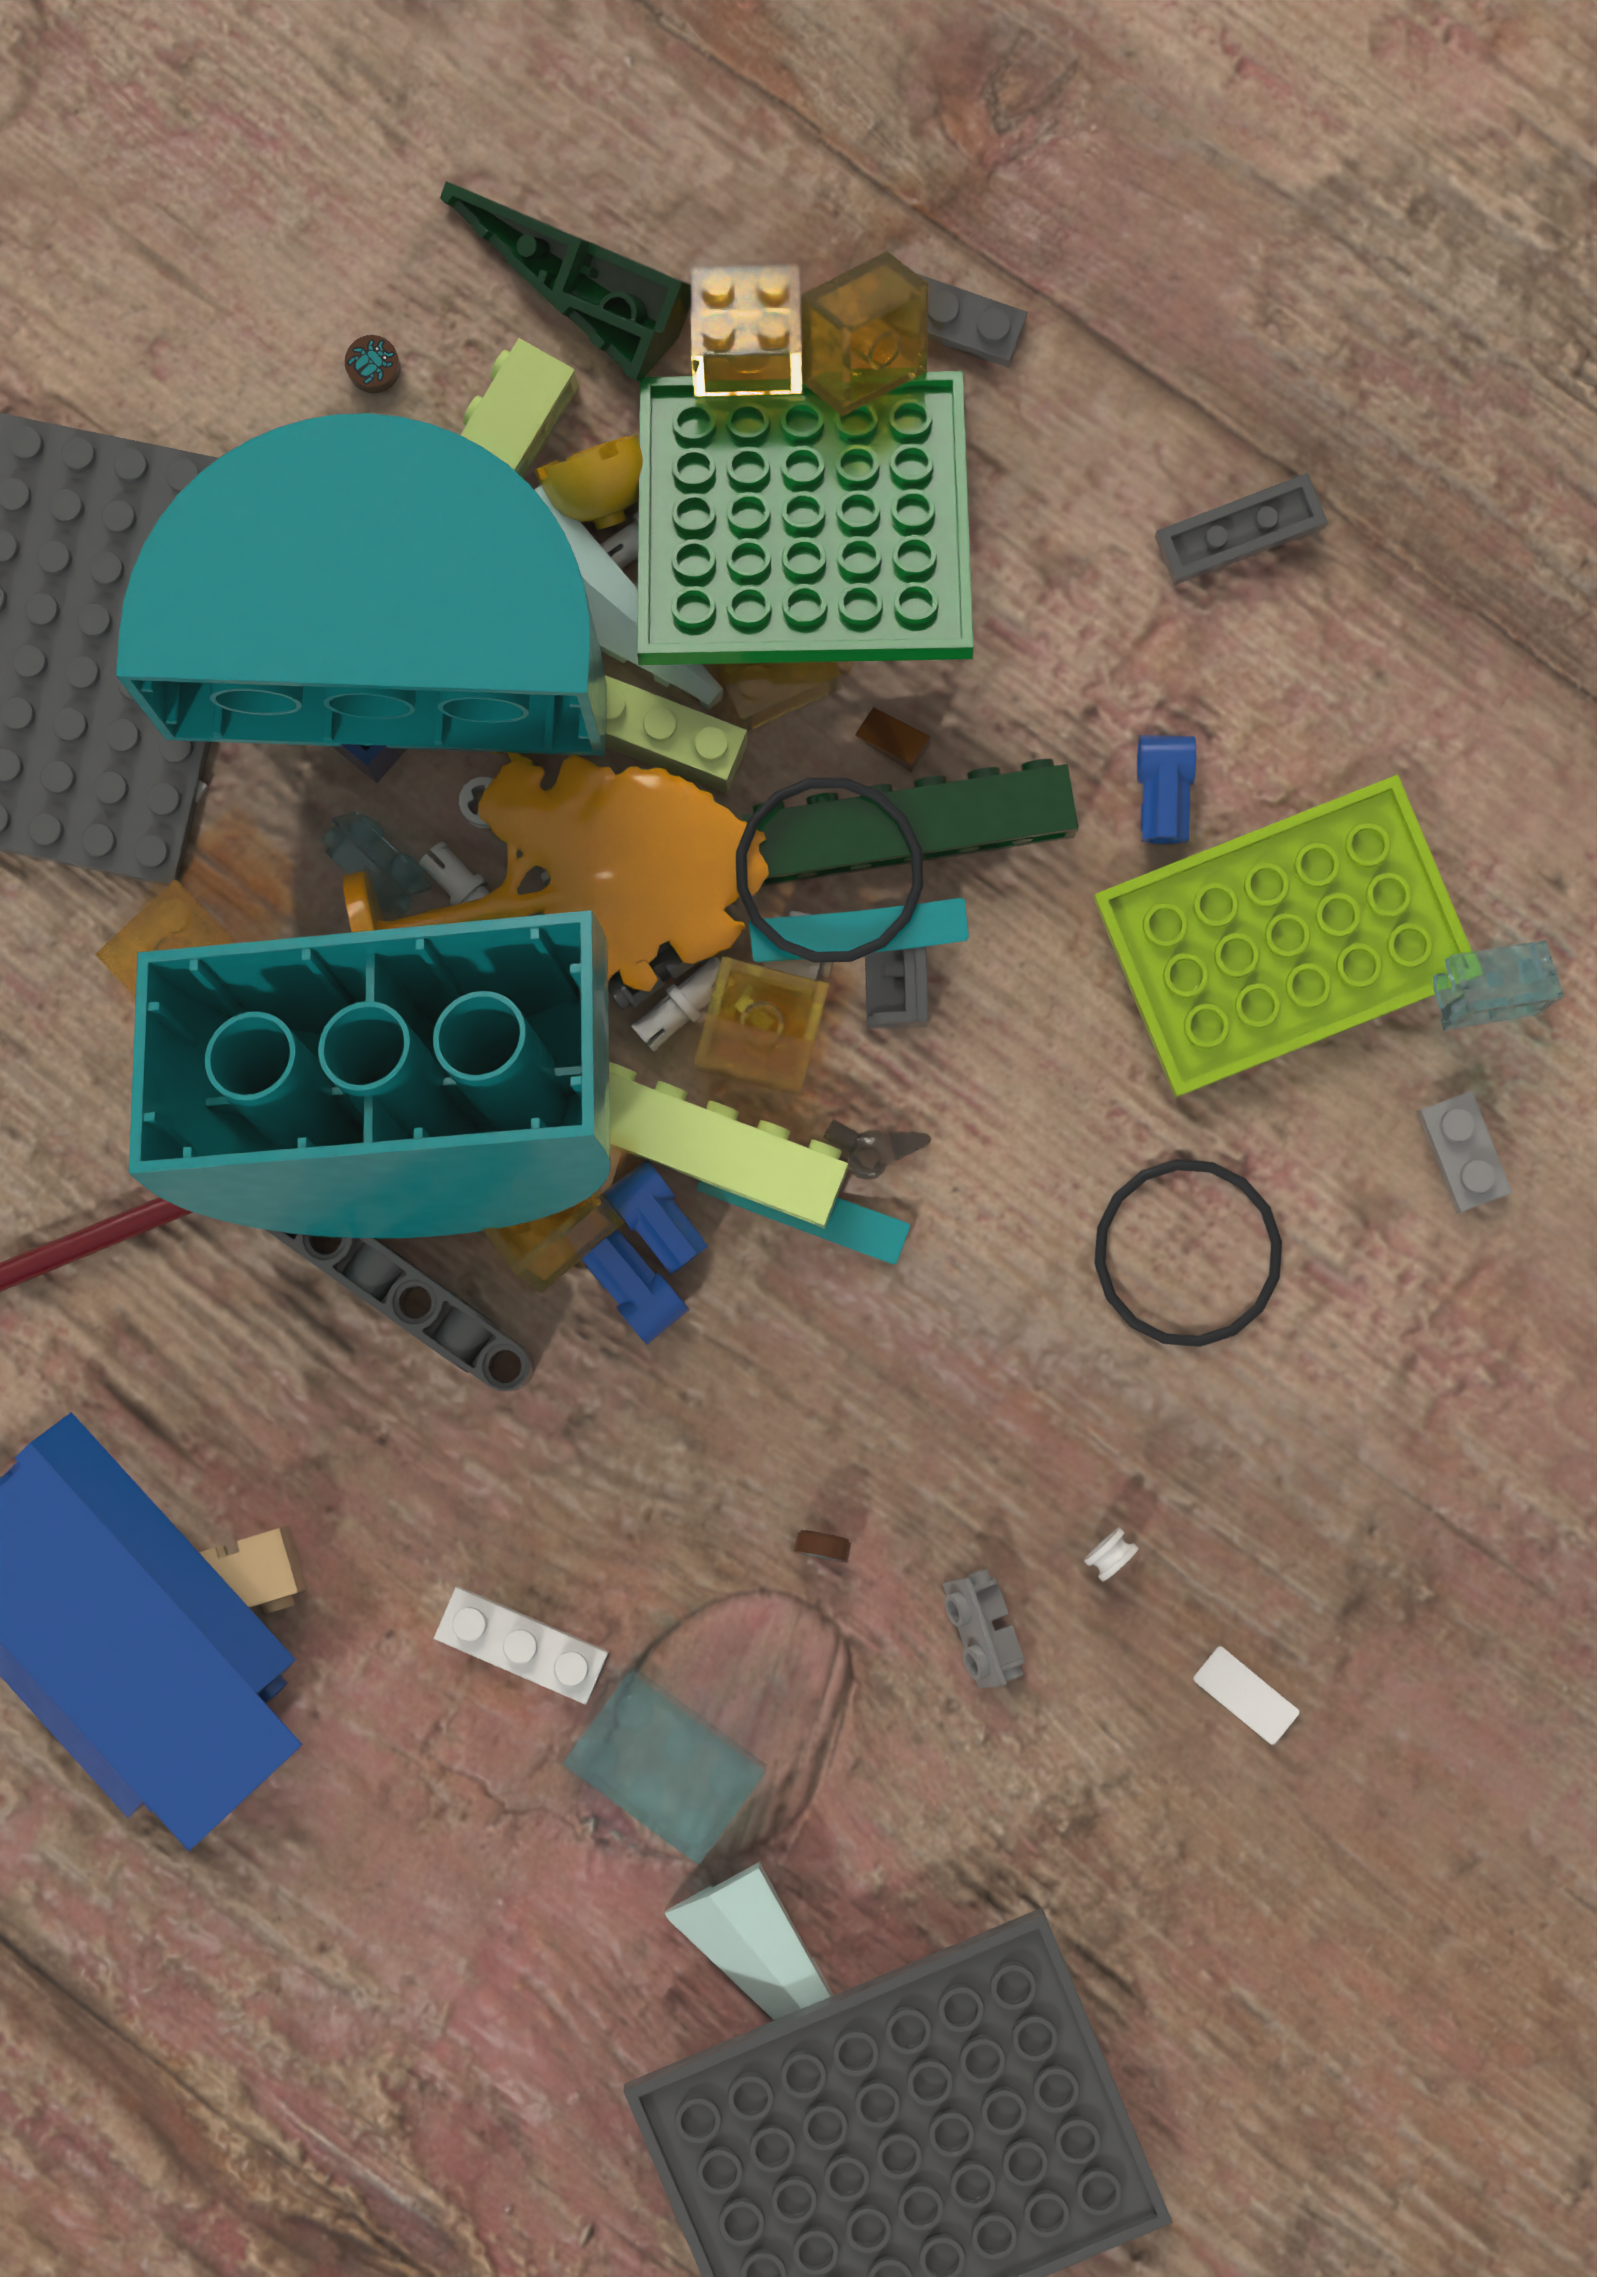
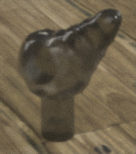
[823,1119,931,1180]

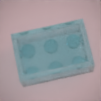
[562,1666,767,1865]

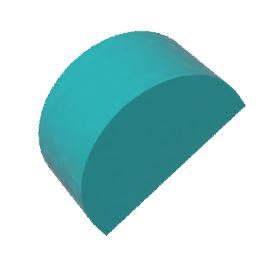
[116,413,607,756]
[129,910,610,1238]

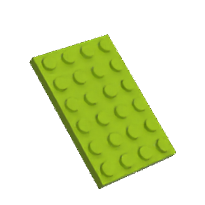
[1093,774,1482,1098]

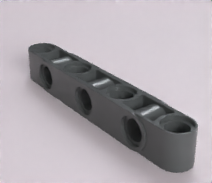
[266,1230,534,1391]

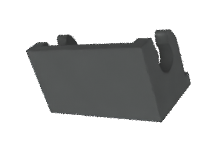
[865,947,928,1029]

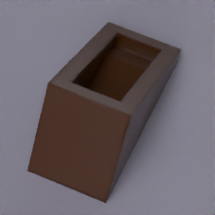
[855,707,931,772]

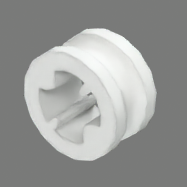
[459,777,493,829]
[1084,1527,1139,1582]

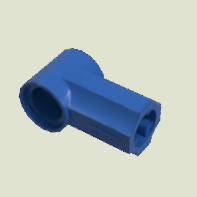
[1137,735,1196,845]
[602,1160,708,1275]
[582,1230,690,1345]

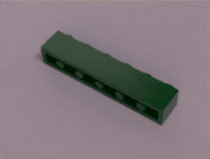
[742,759,1078,887]

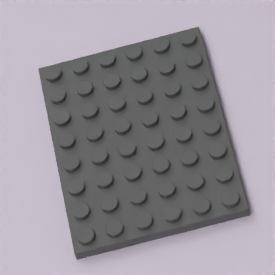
[0,413,219,888]
[623,1908,1173,2277]

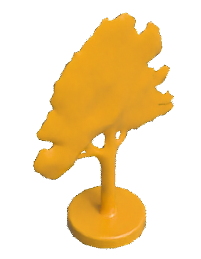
[343,755,769,992]

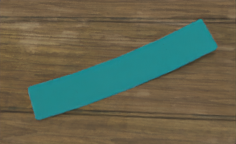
[749,898,969,962]
[696,1180,910,1264]

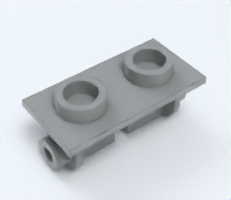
[942,1568,1026,1689]

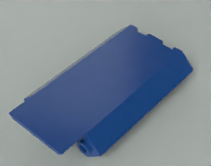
[0,1412,303,1851]

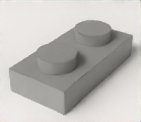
[1417,1091,1512,1213]

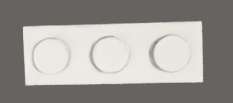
[433,1586,610,1705]

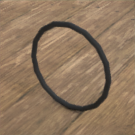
[736,777,923,963]
[1094,1159,1282,1347]

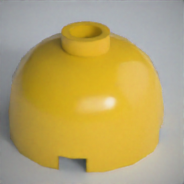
[535,434,643,530]

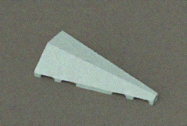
[535,485,723,710]
[665,1862,834,2020]

